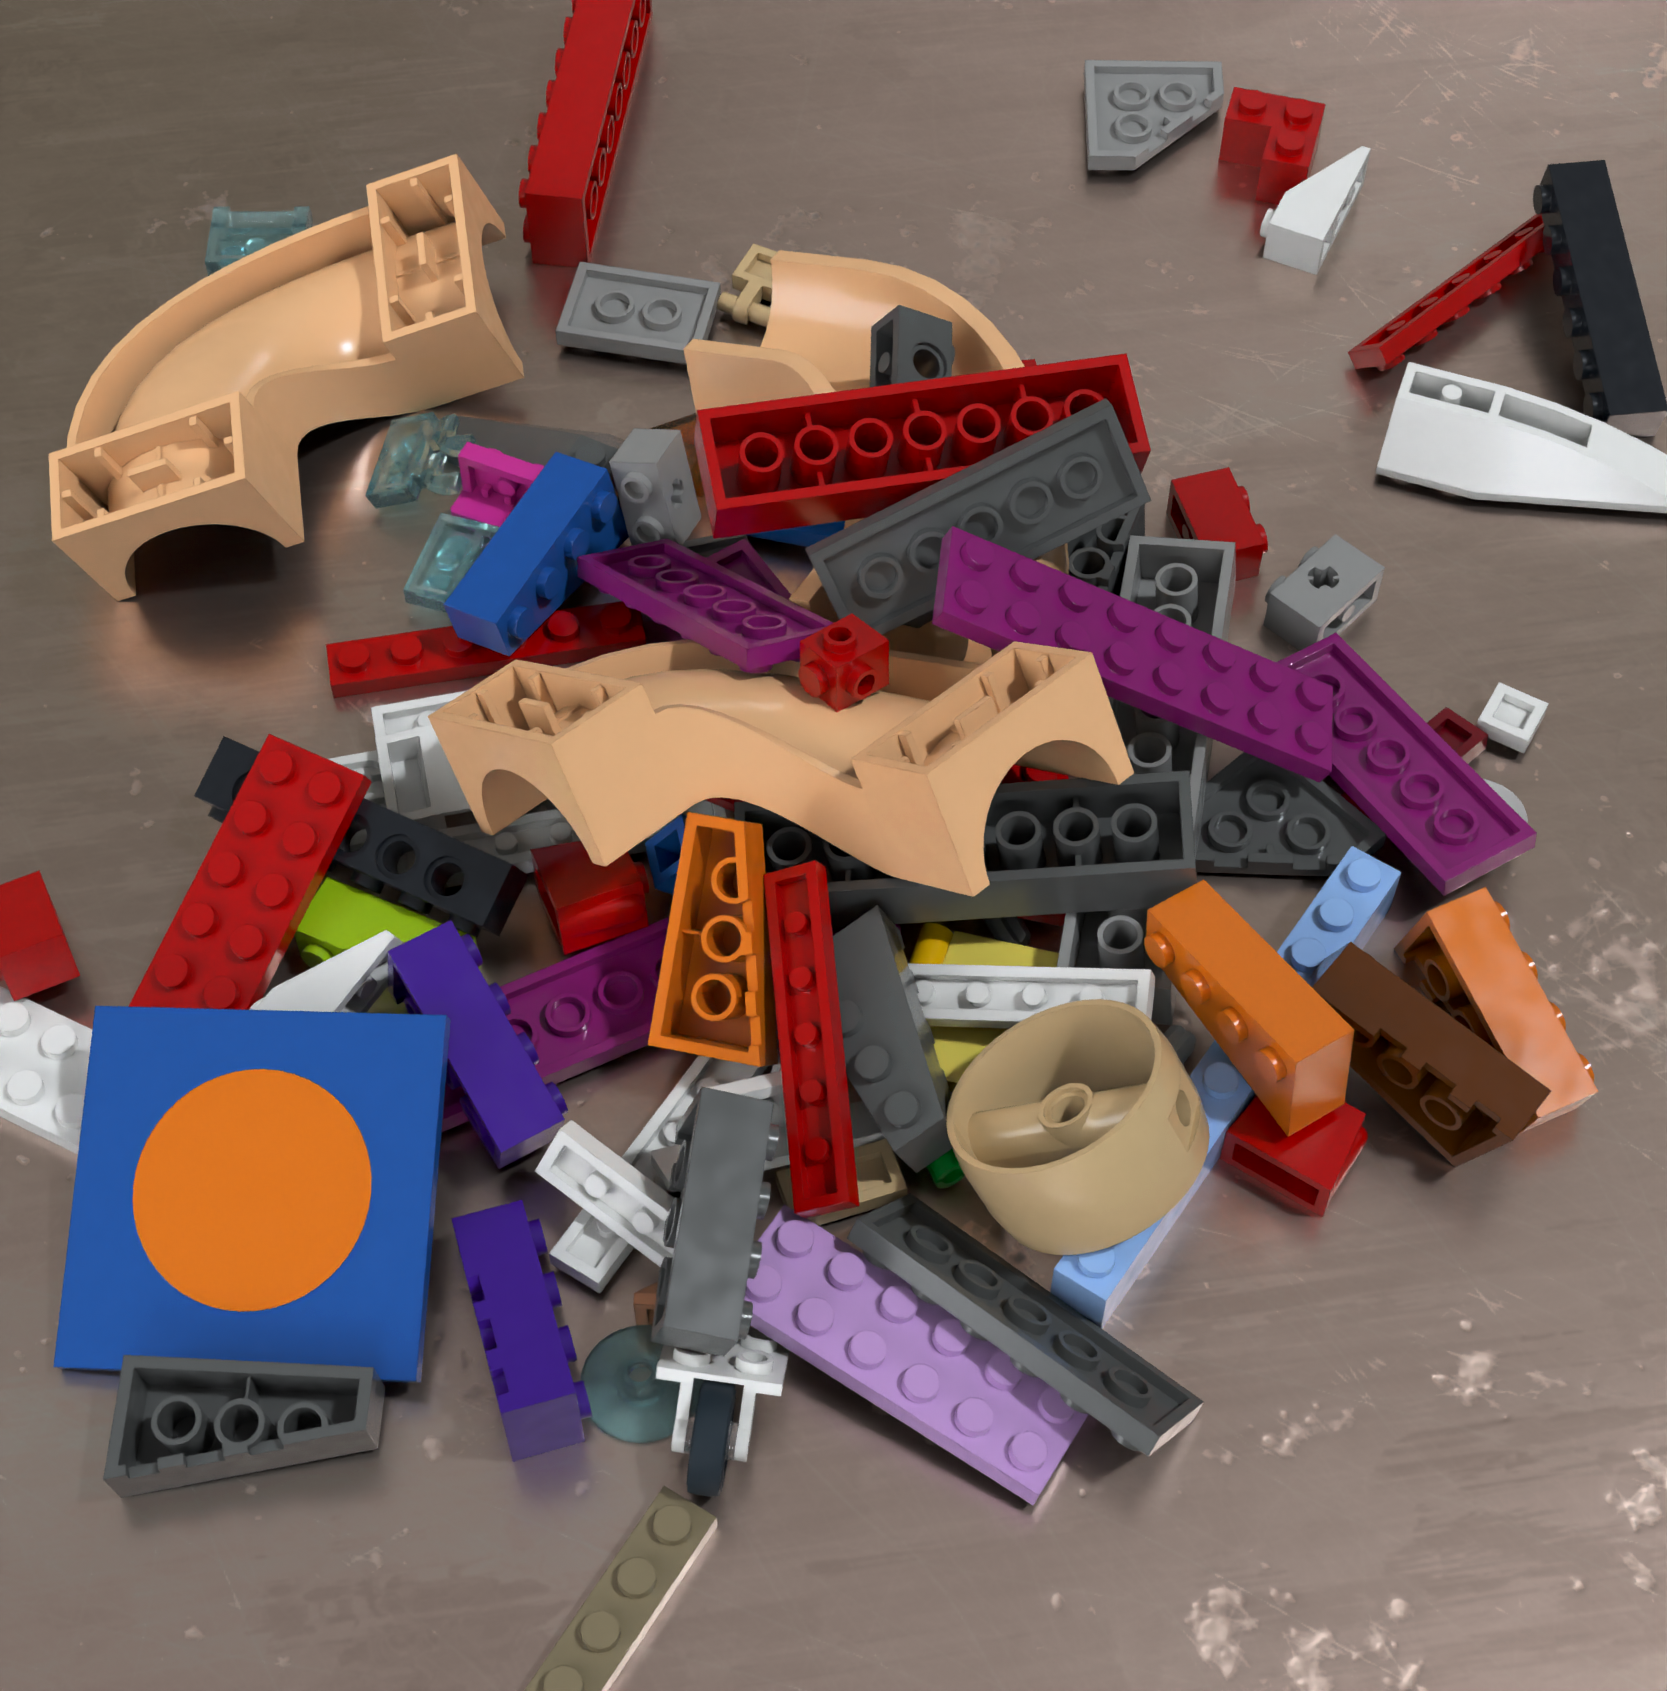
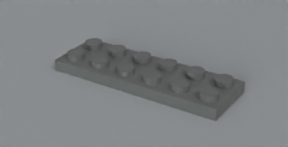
[805,398,1152,635]
[847,1193,1204,1457]

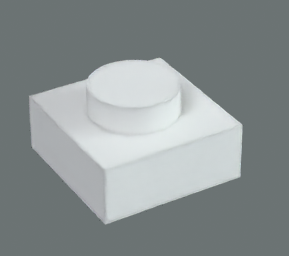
[1476,682,1549,754]

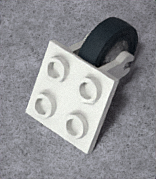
[655,1327,790,1497]

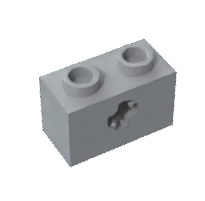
[609,428,702,546]
[1264,534,1385,651]

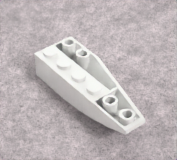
[1375,362,1667,513]

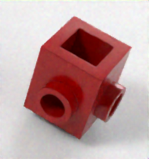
[798,613,889,712]

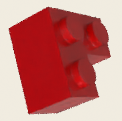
[1219,87,1326,205]

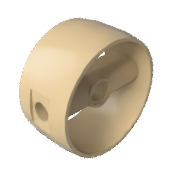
[946,999,1210,1255]

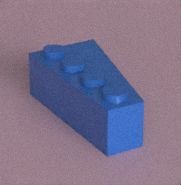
[443,452,629,656]

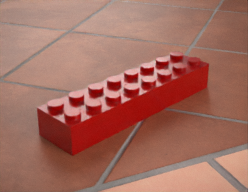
[519,0,653,268]
[694,353,1151,539]

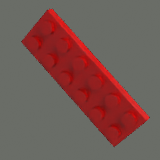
[128,734,372,1010]

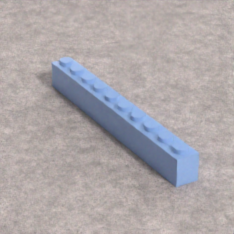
[1050,846,1401,1329]

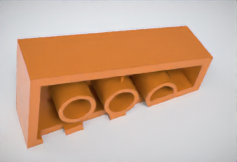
[648,812,778,1067]
[1144,879,1354,1137]
[1394,887,1599,1134]

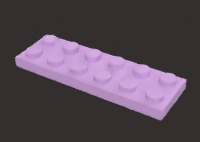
[744,1204,1089,1505]

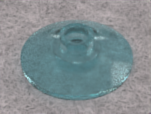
[580,1325,703,1443]

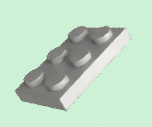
[556,262,721,364]

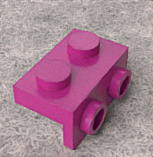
[450,441,545,533]

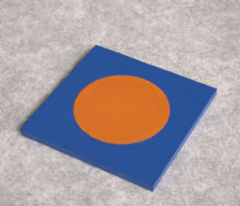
[53,1006,451,1383]

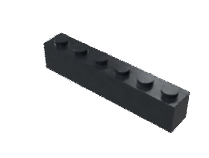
[1533,160,1667,438]

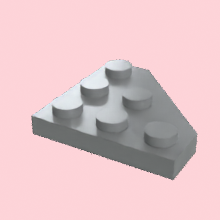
[1084,60,1224,170]

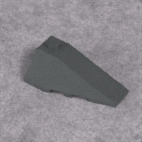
[430,416,625,504]

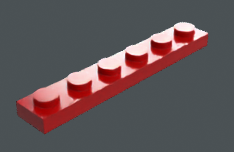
[1348,214,1545,371]
[326,601,646,698]
[763,860,860,1218]

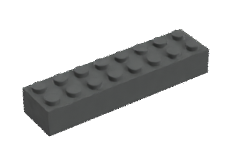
[734,771,1197,928]

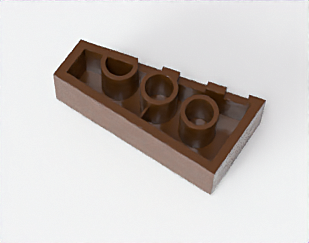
[1306,942,1551,1168]

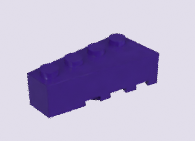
[388,920,568,1169]
[451,1200,592,1462]

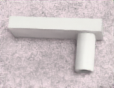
[535,1120,674,1267]

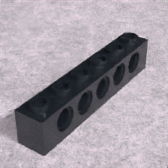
[194,736,529,938]

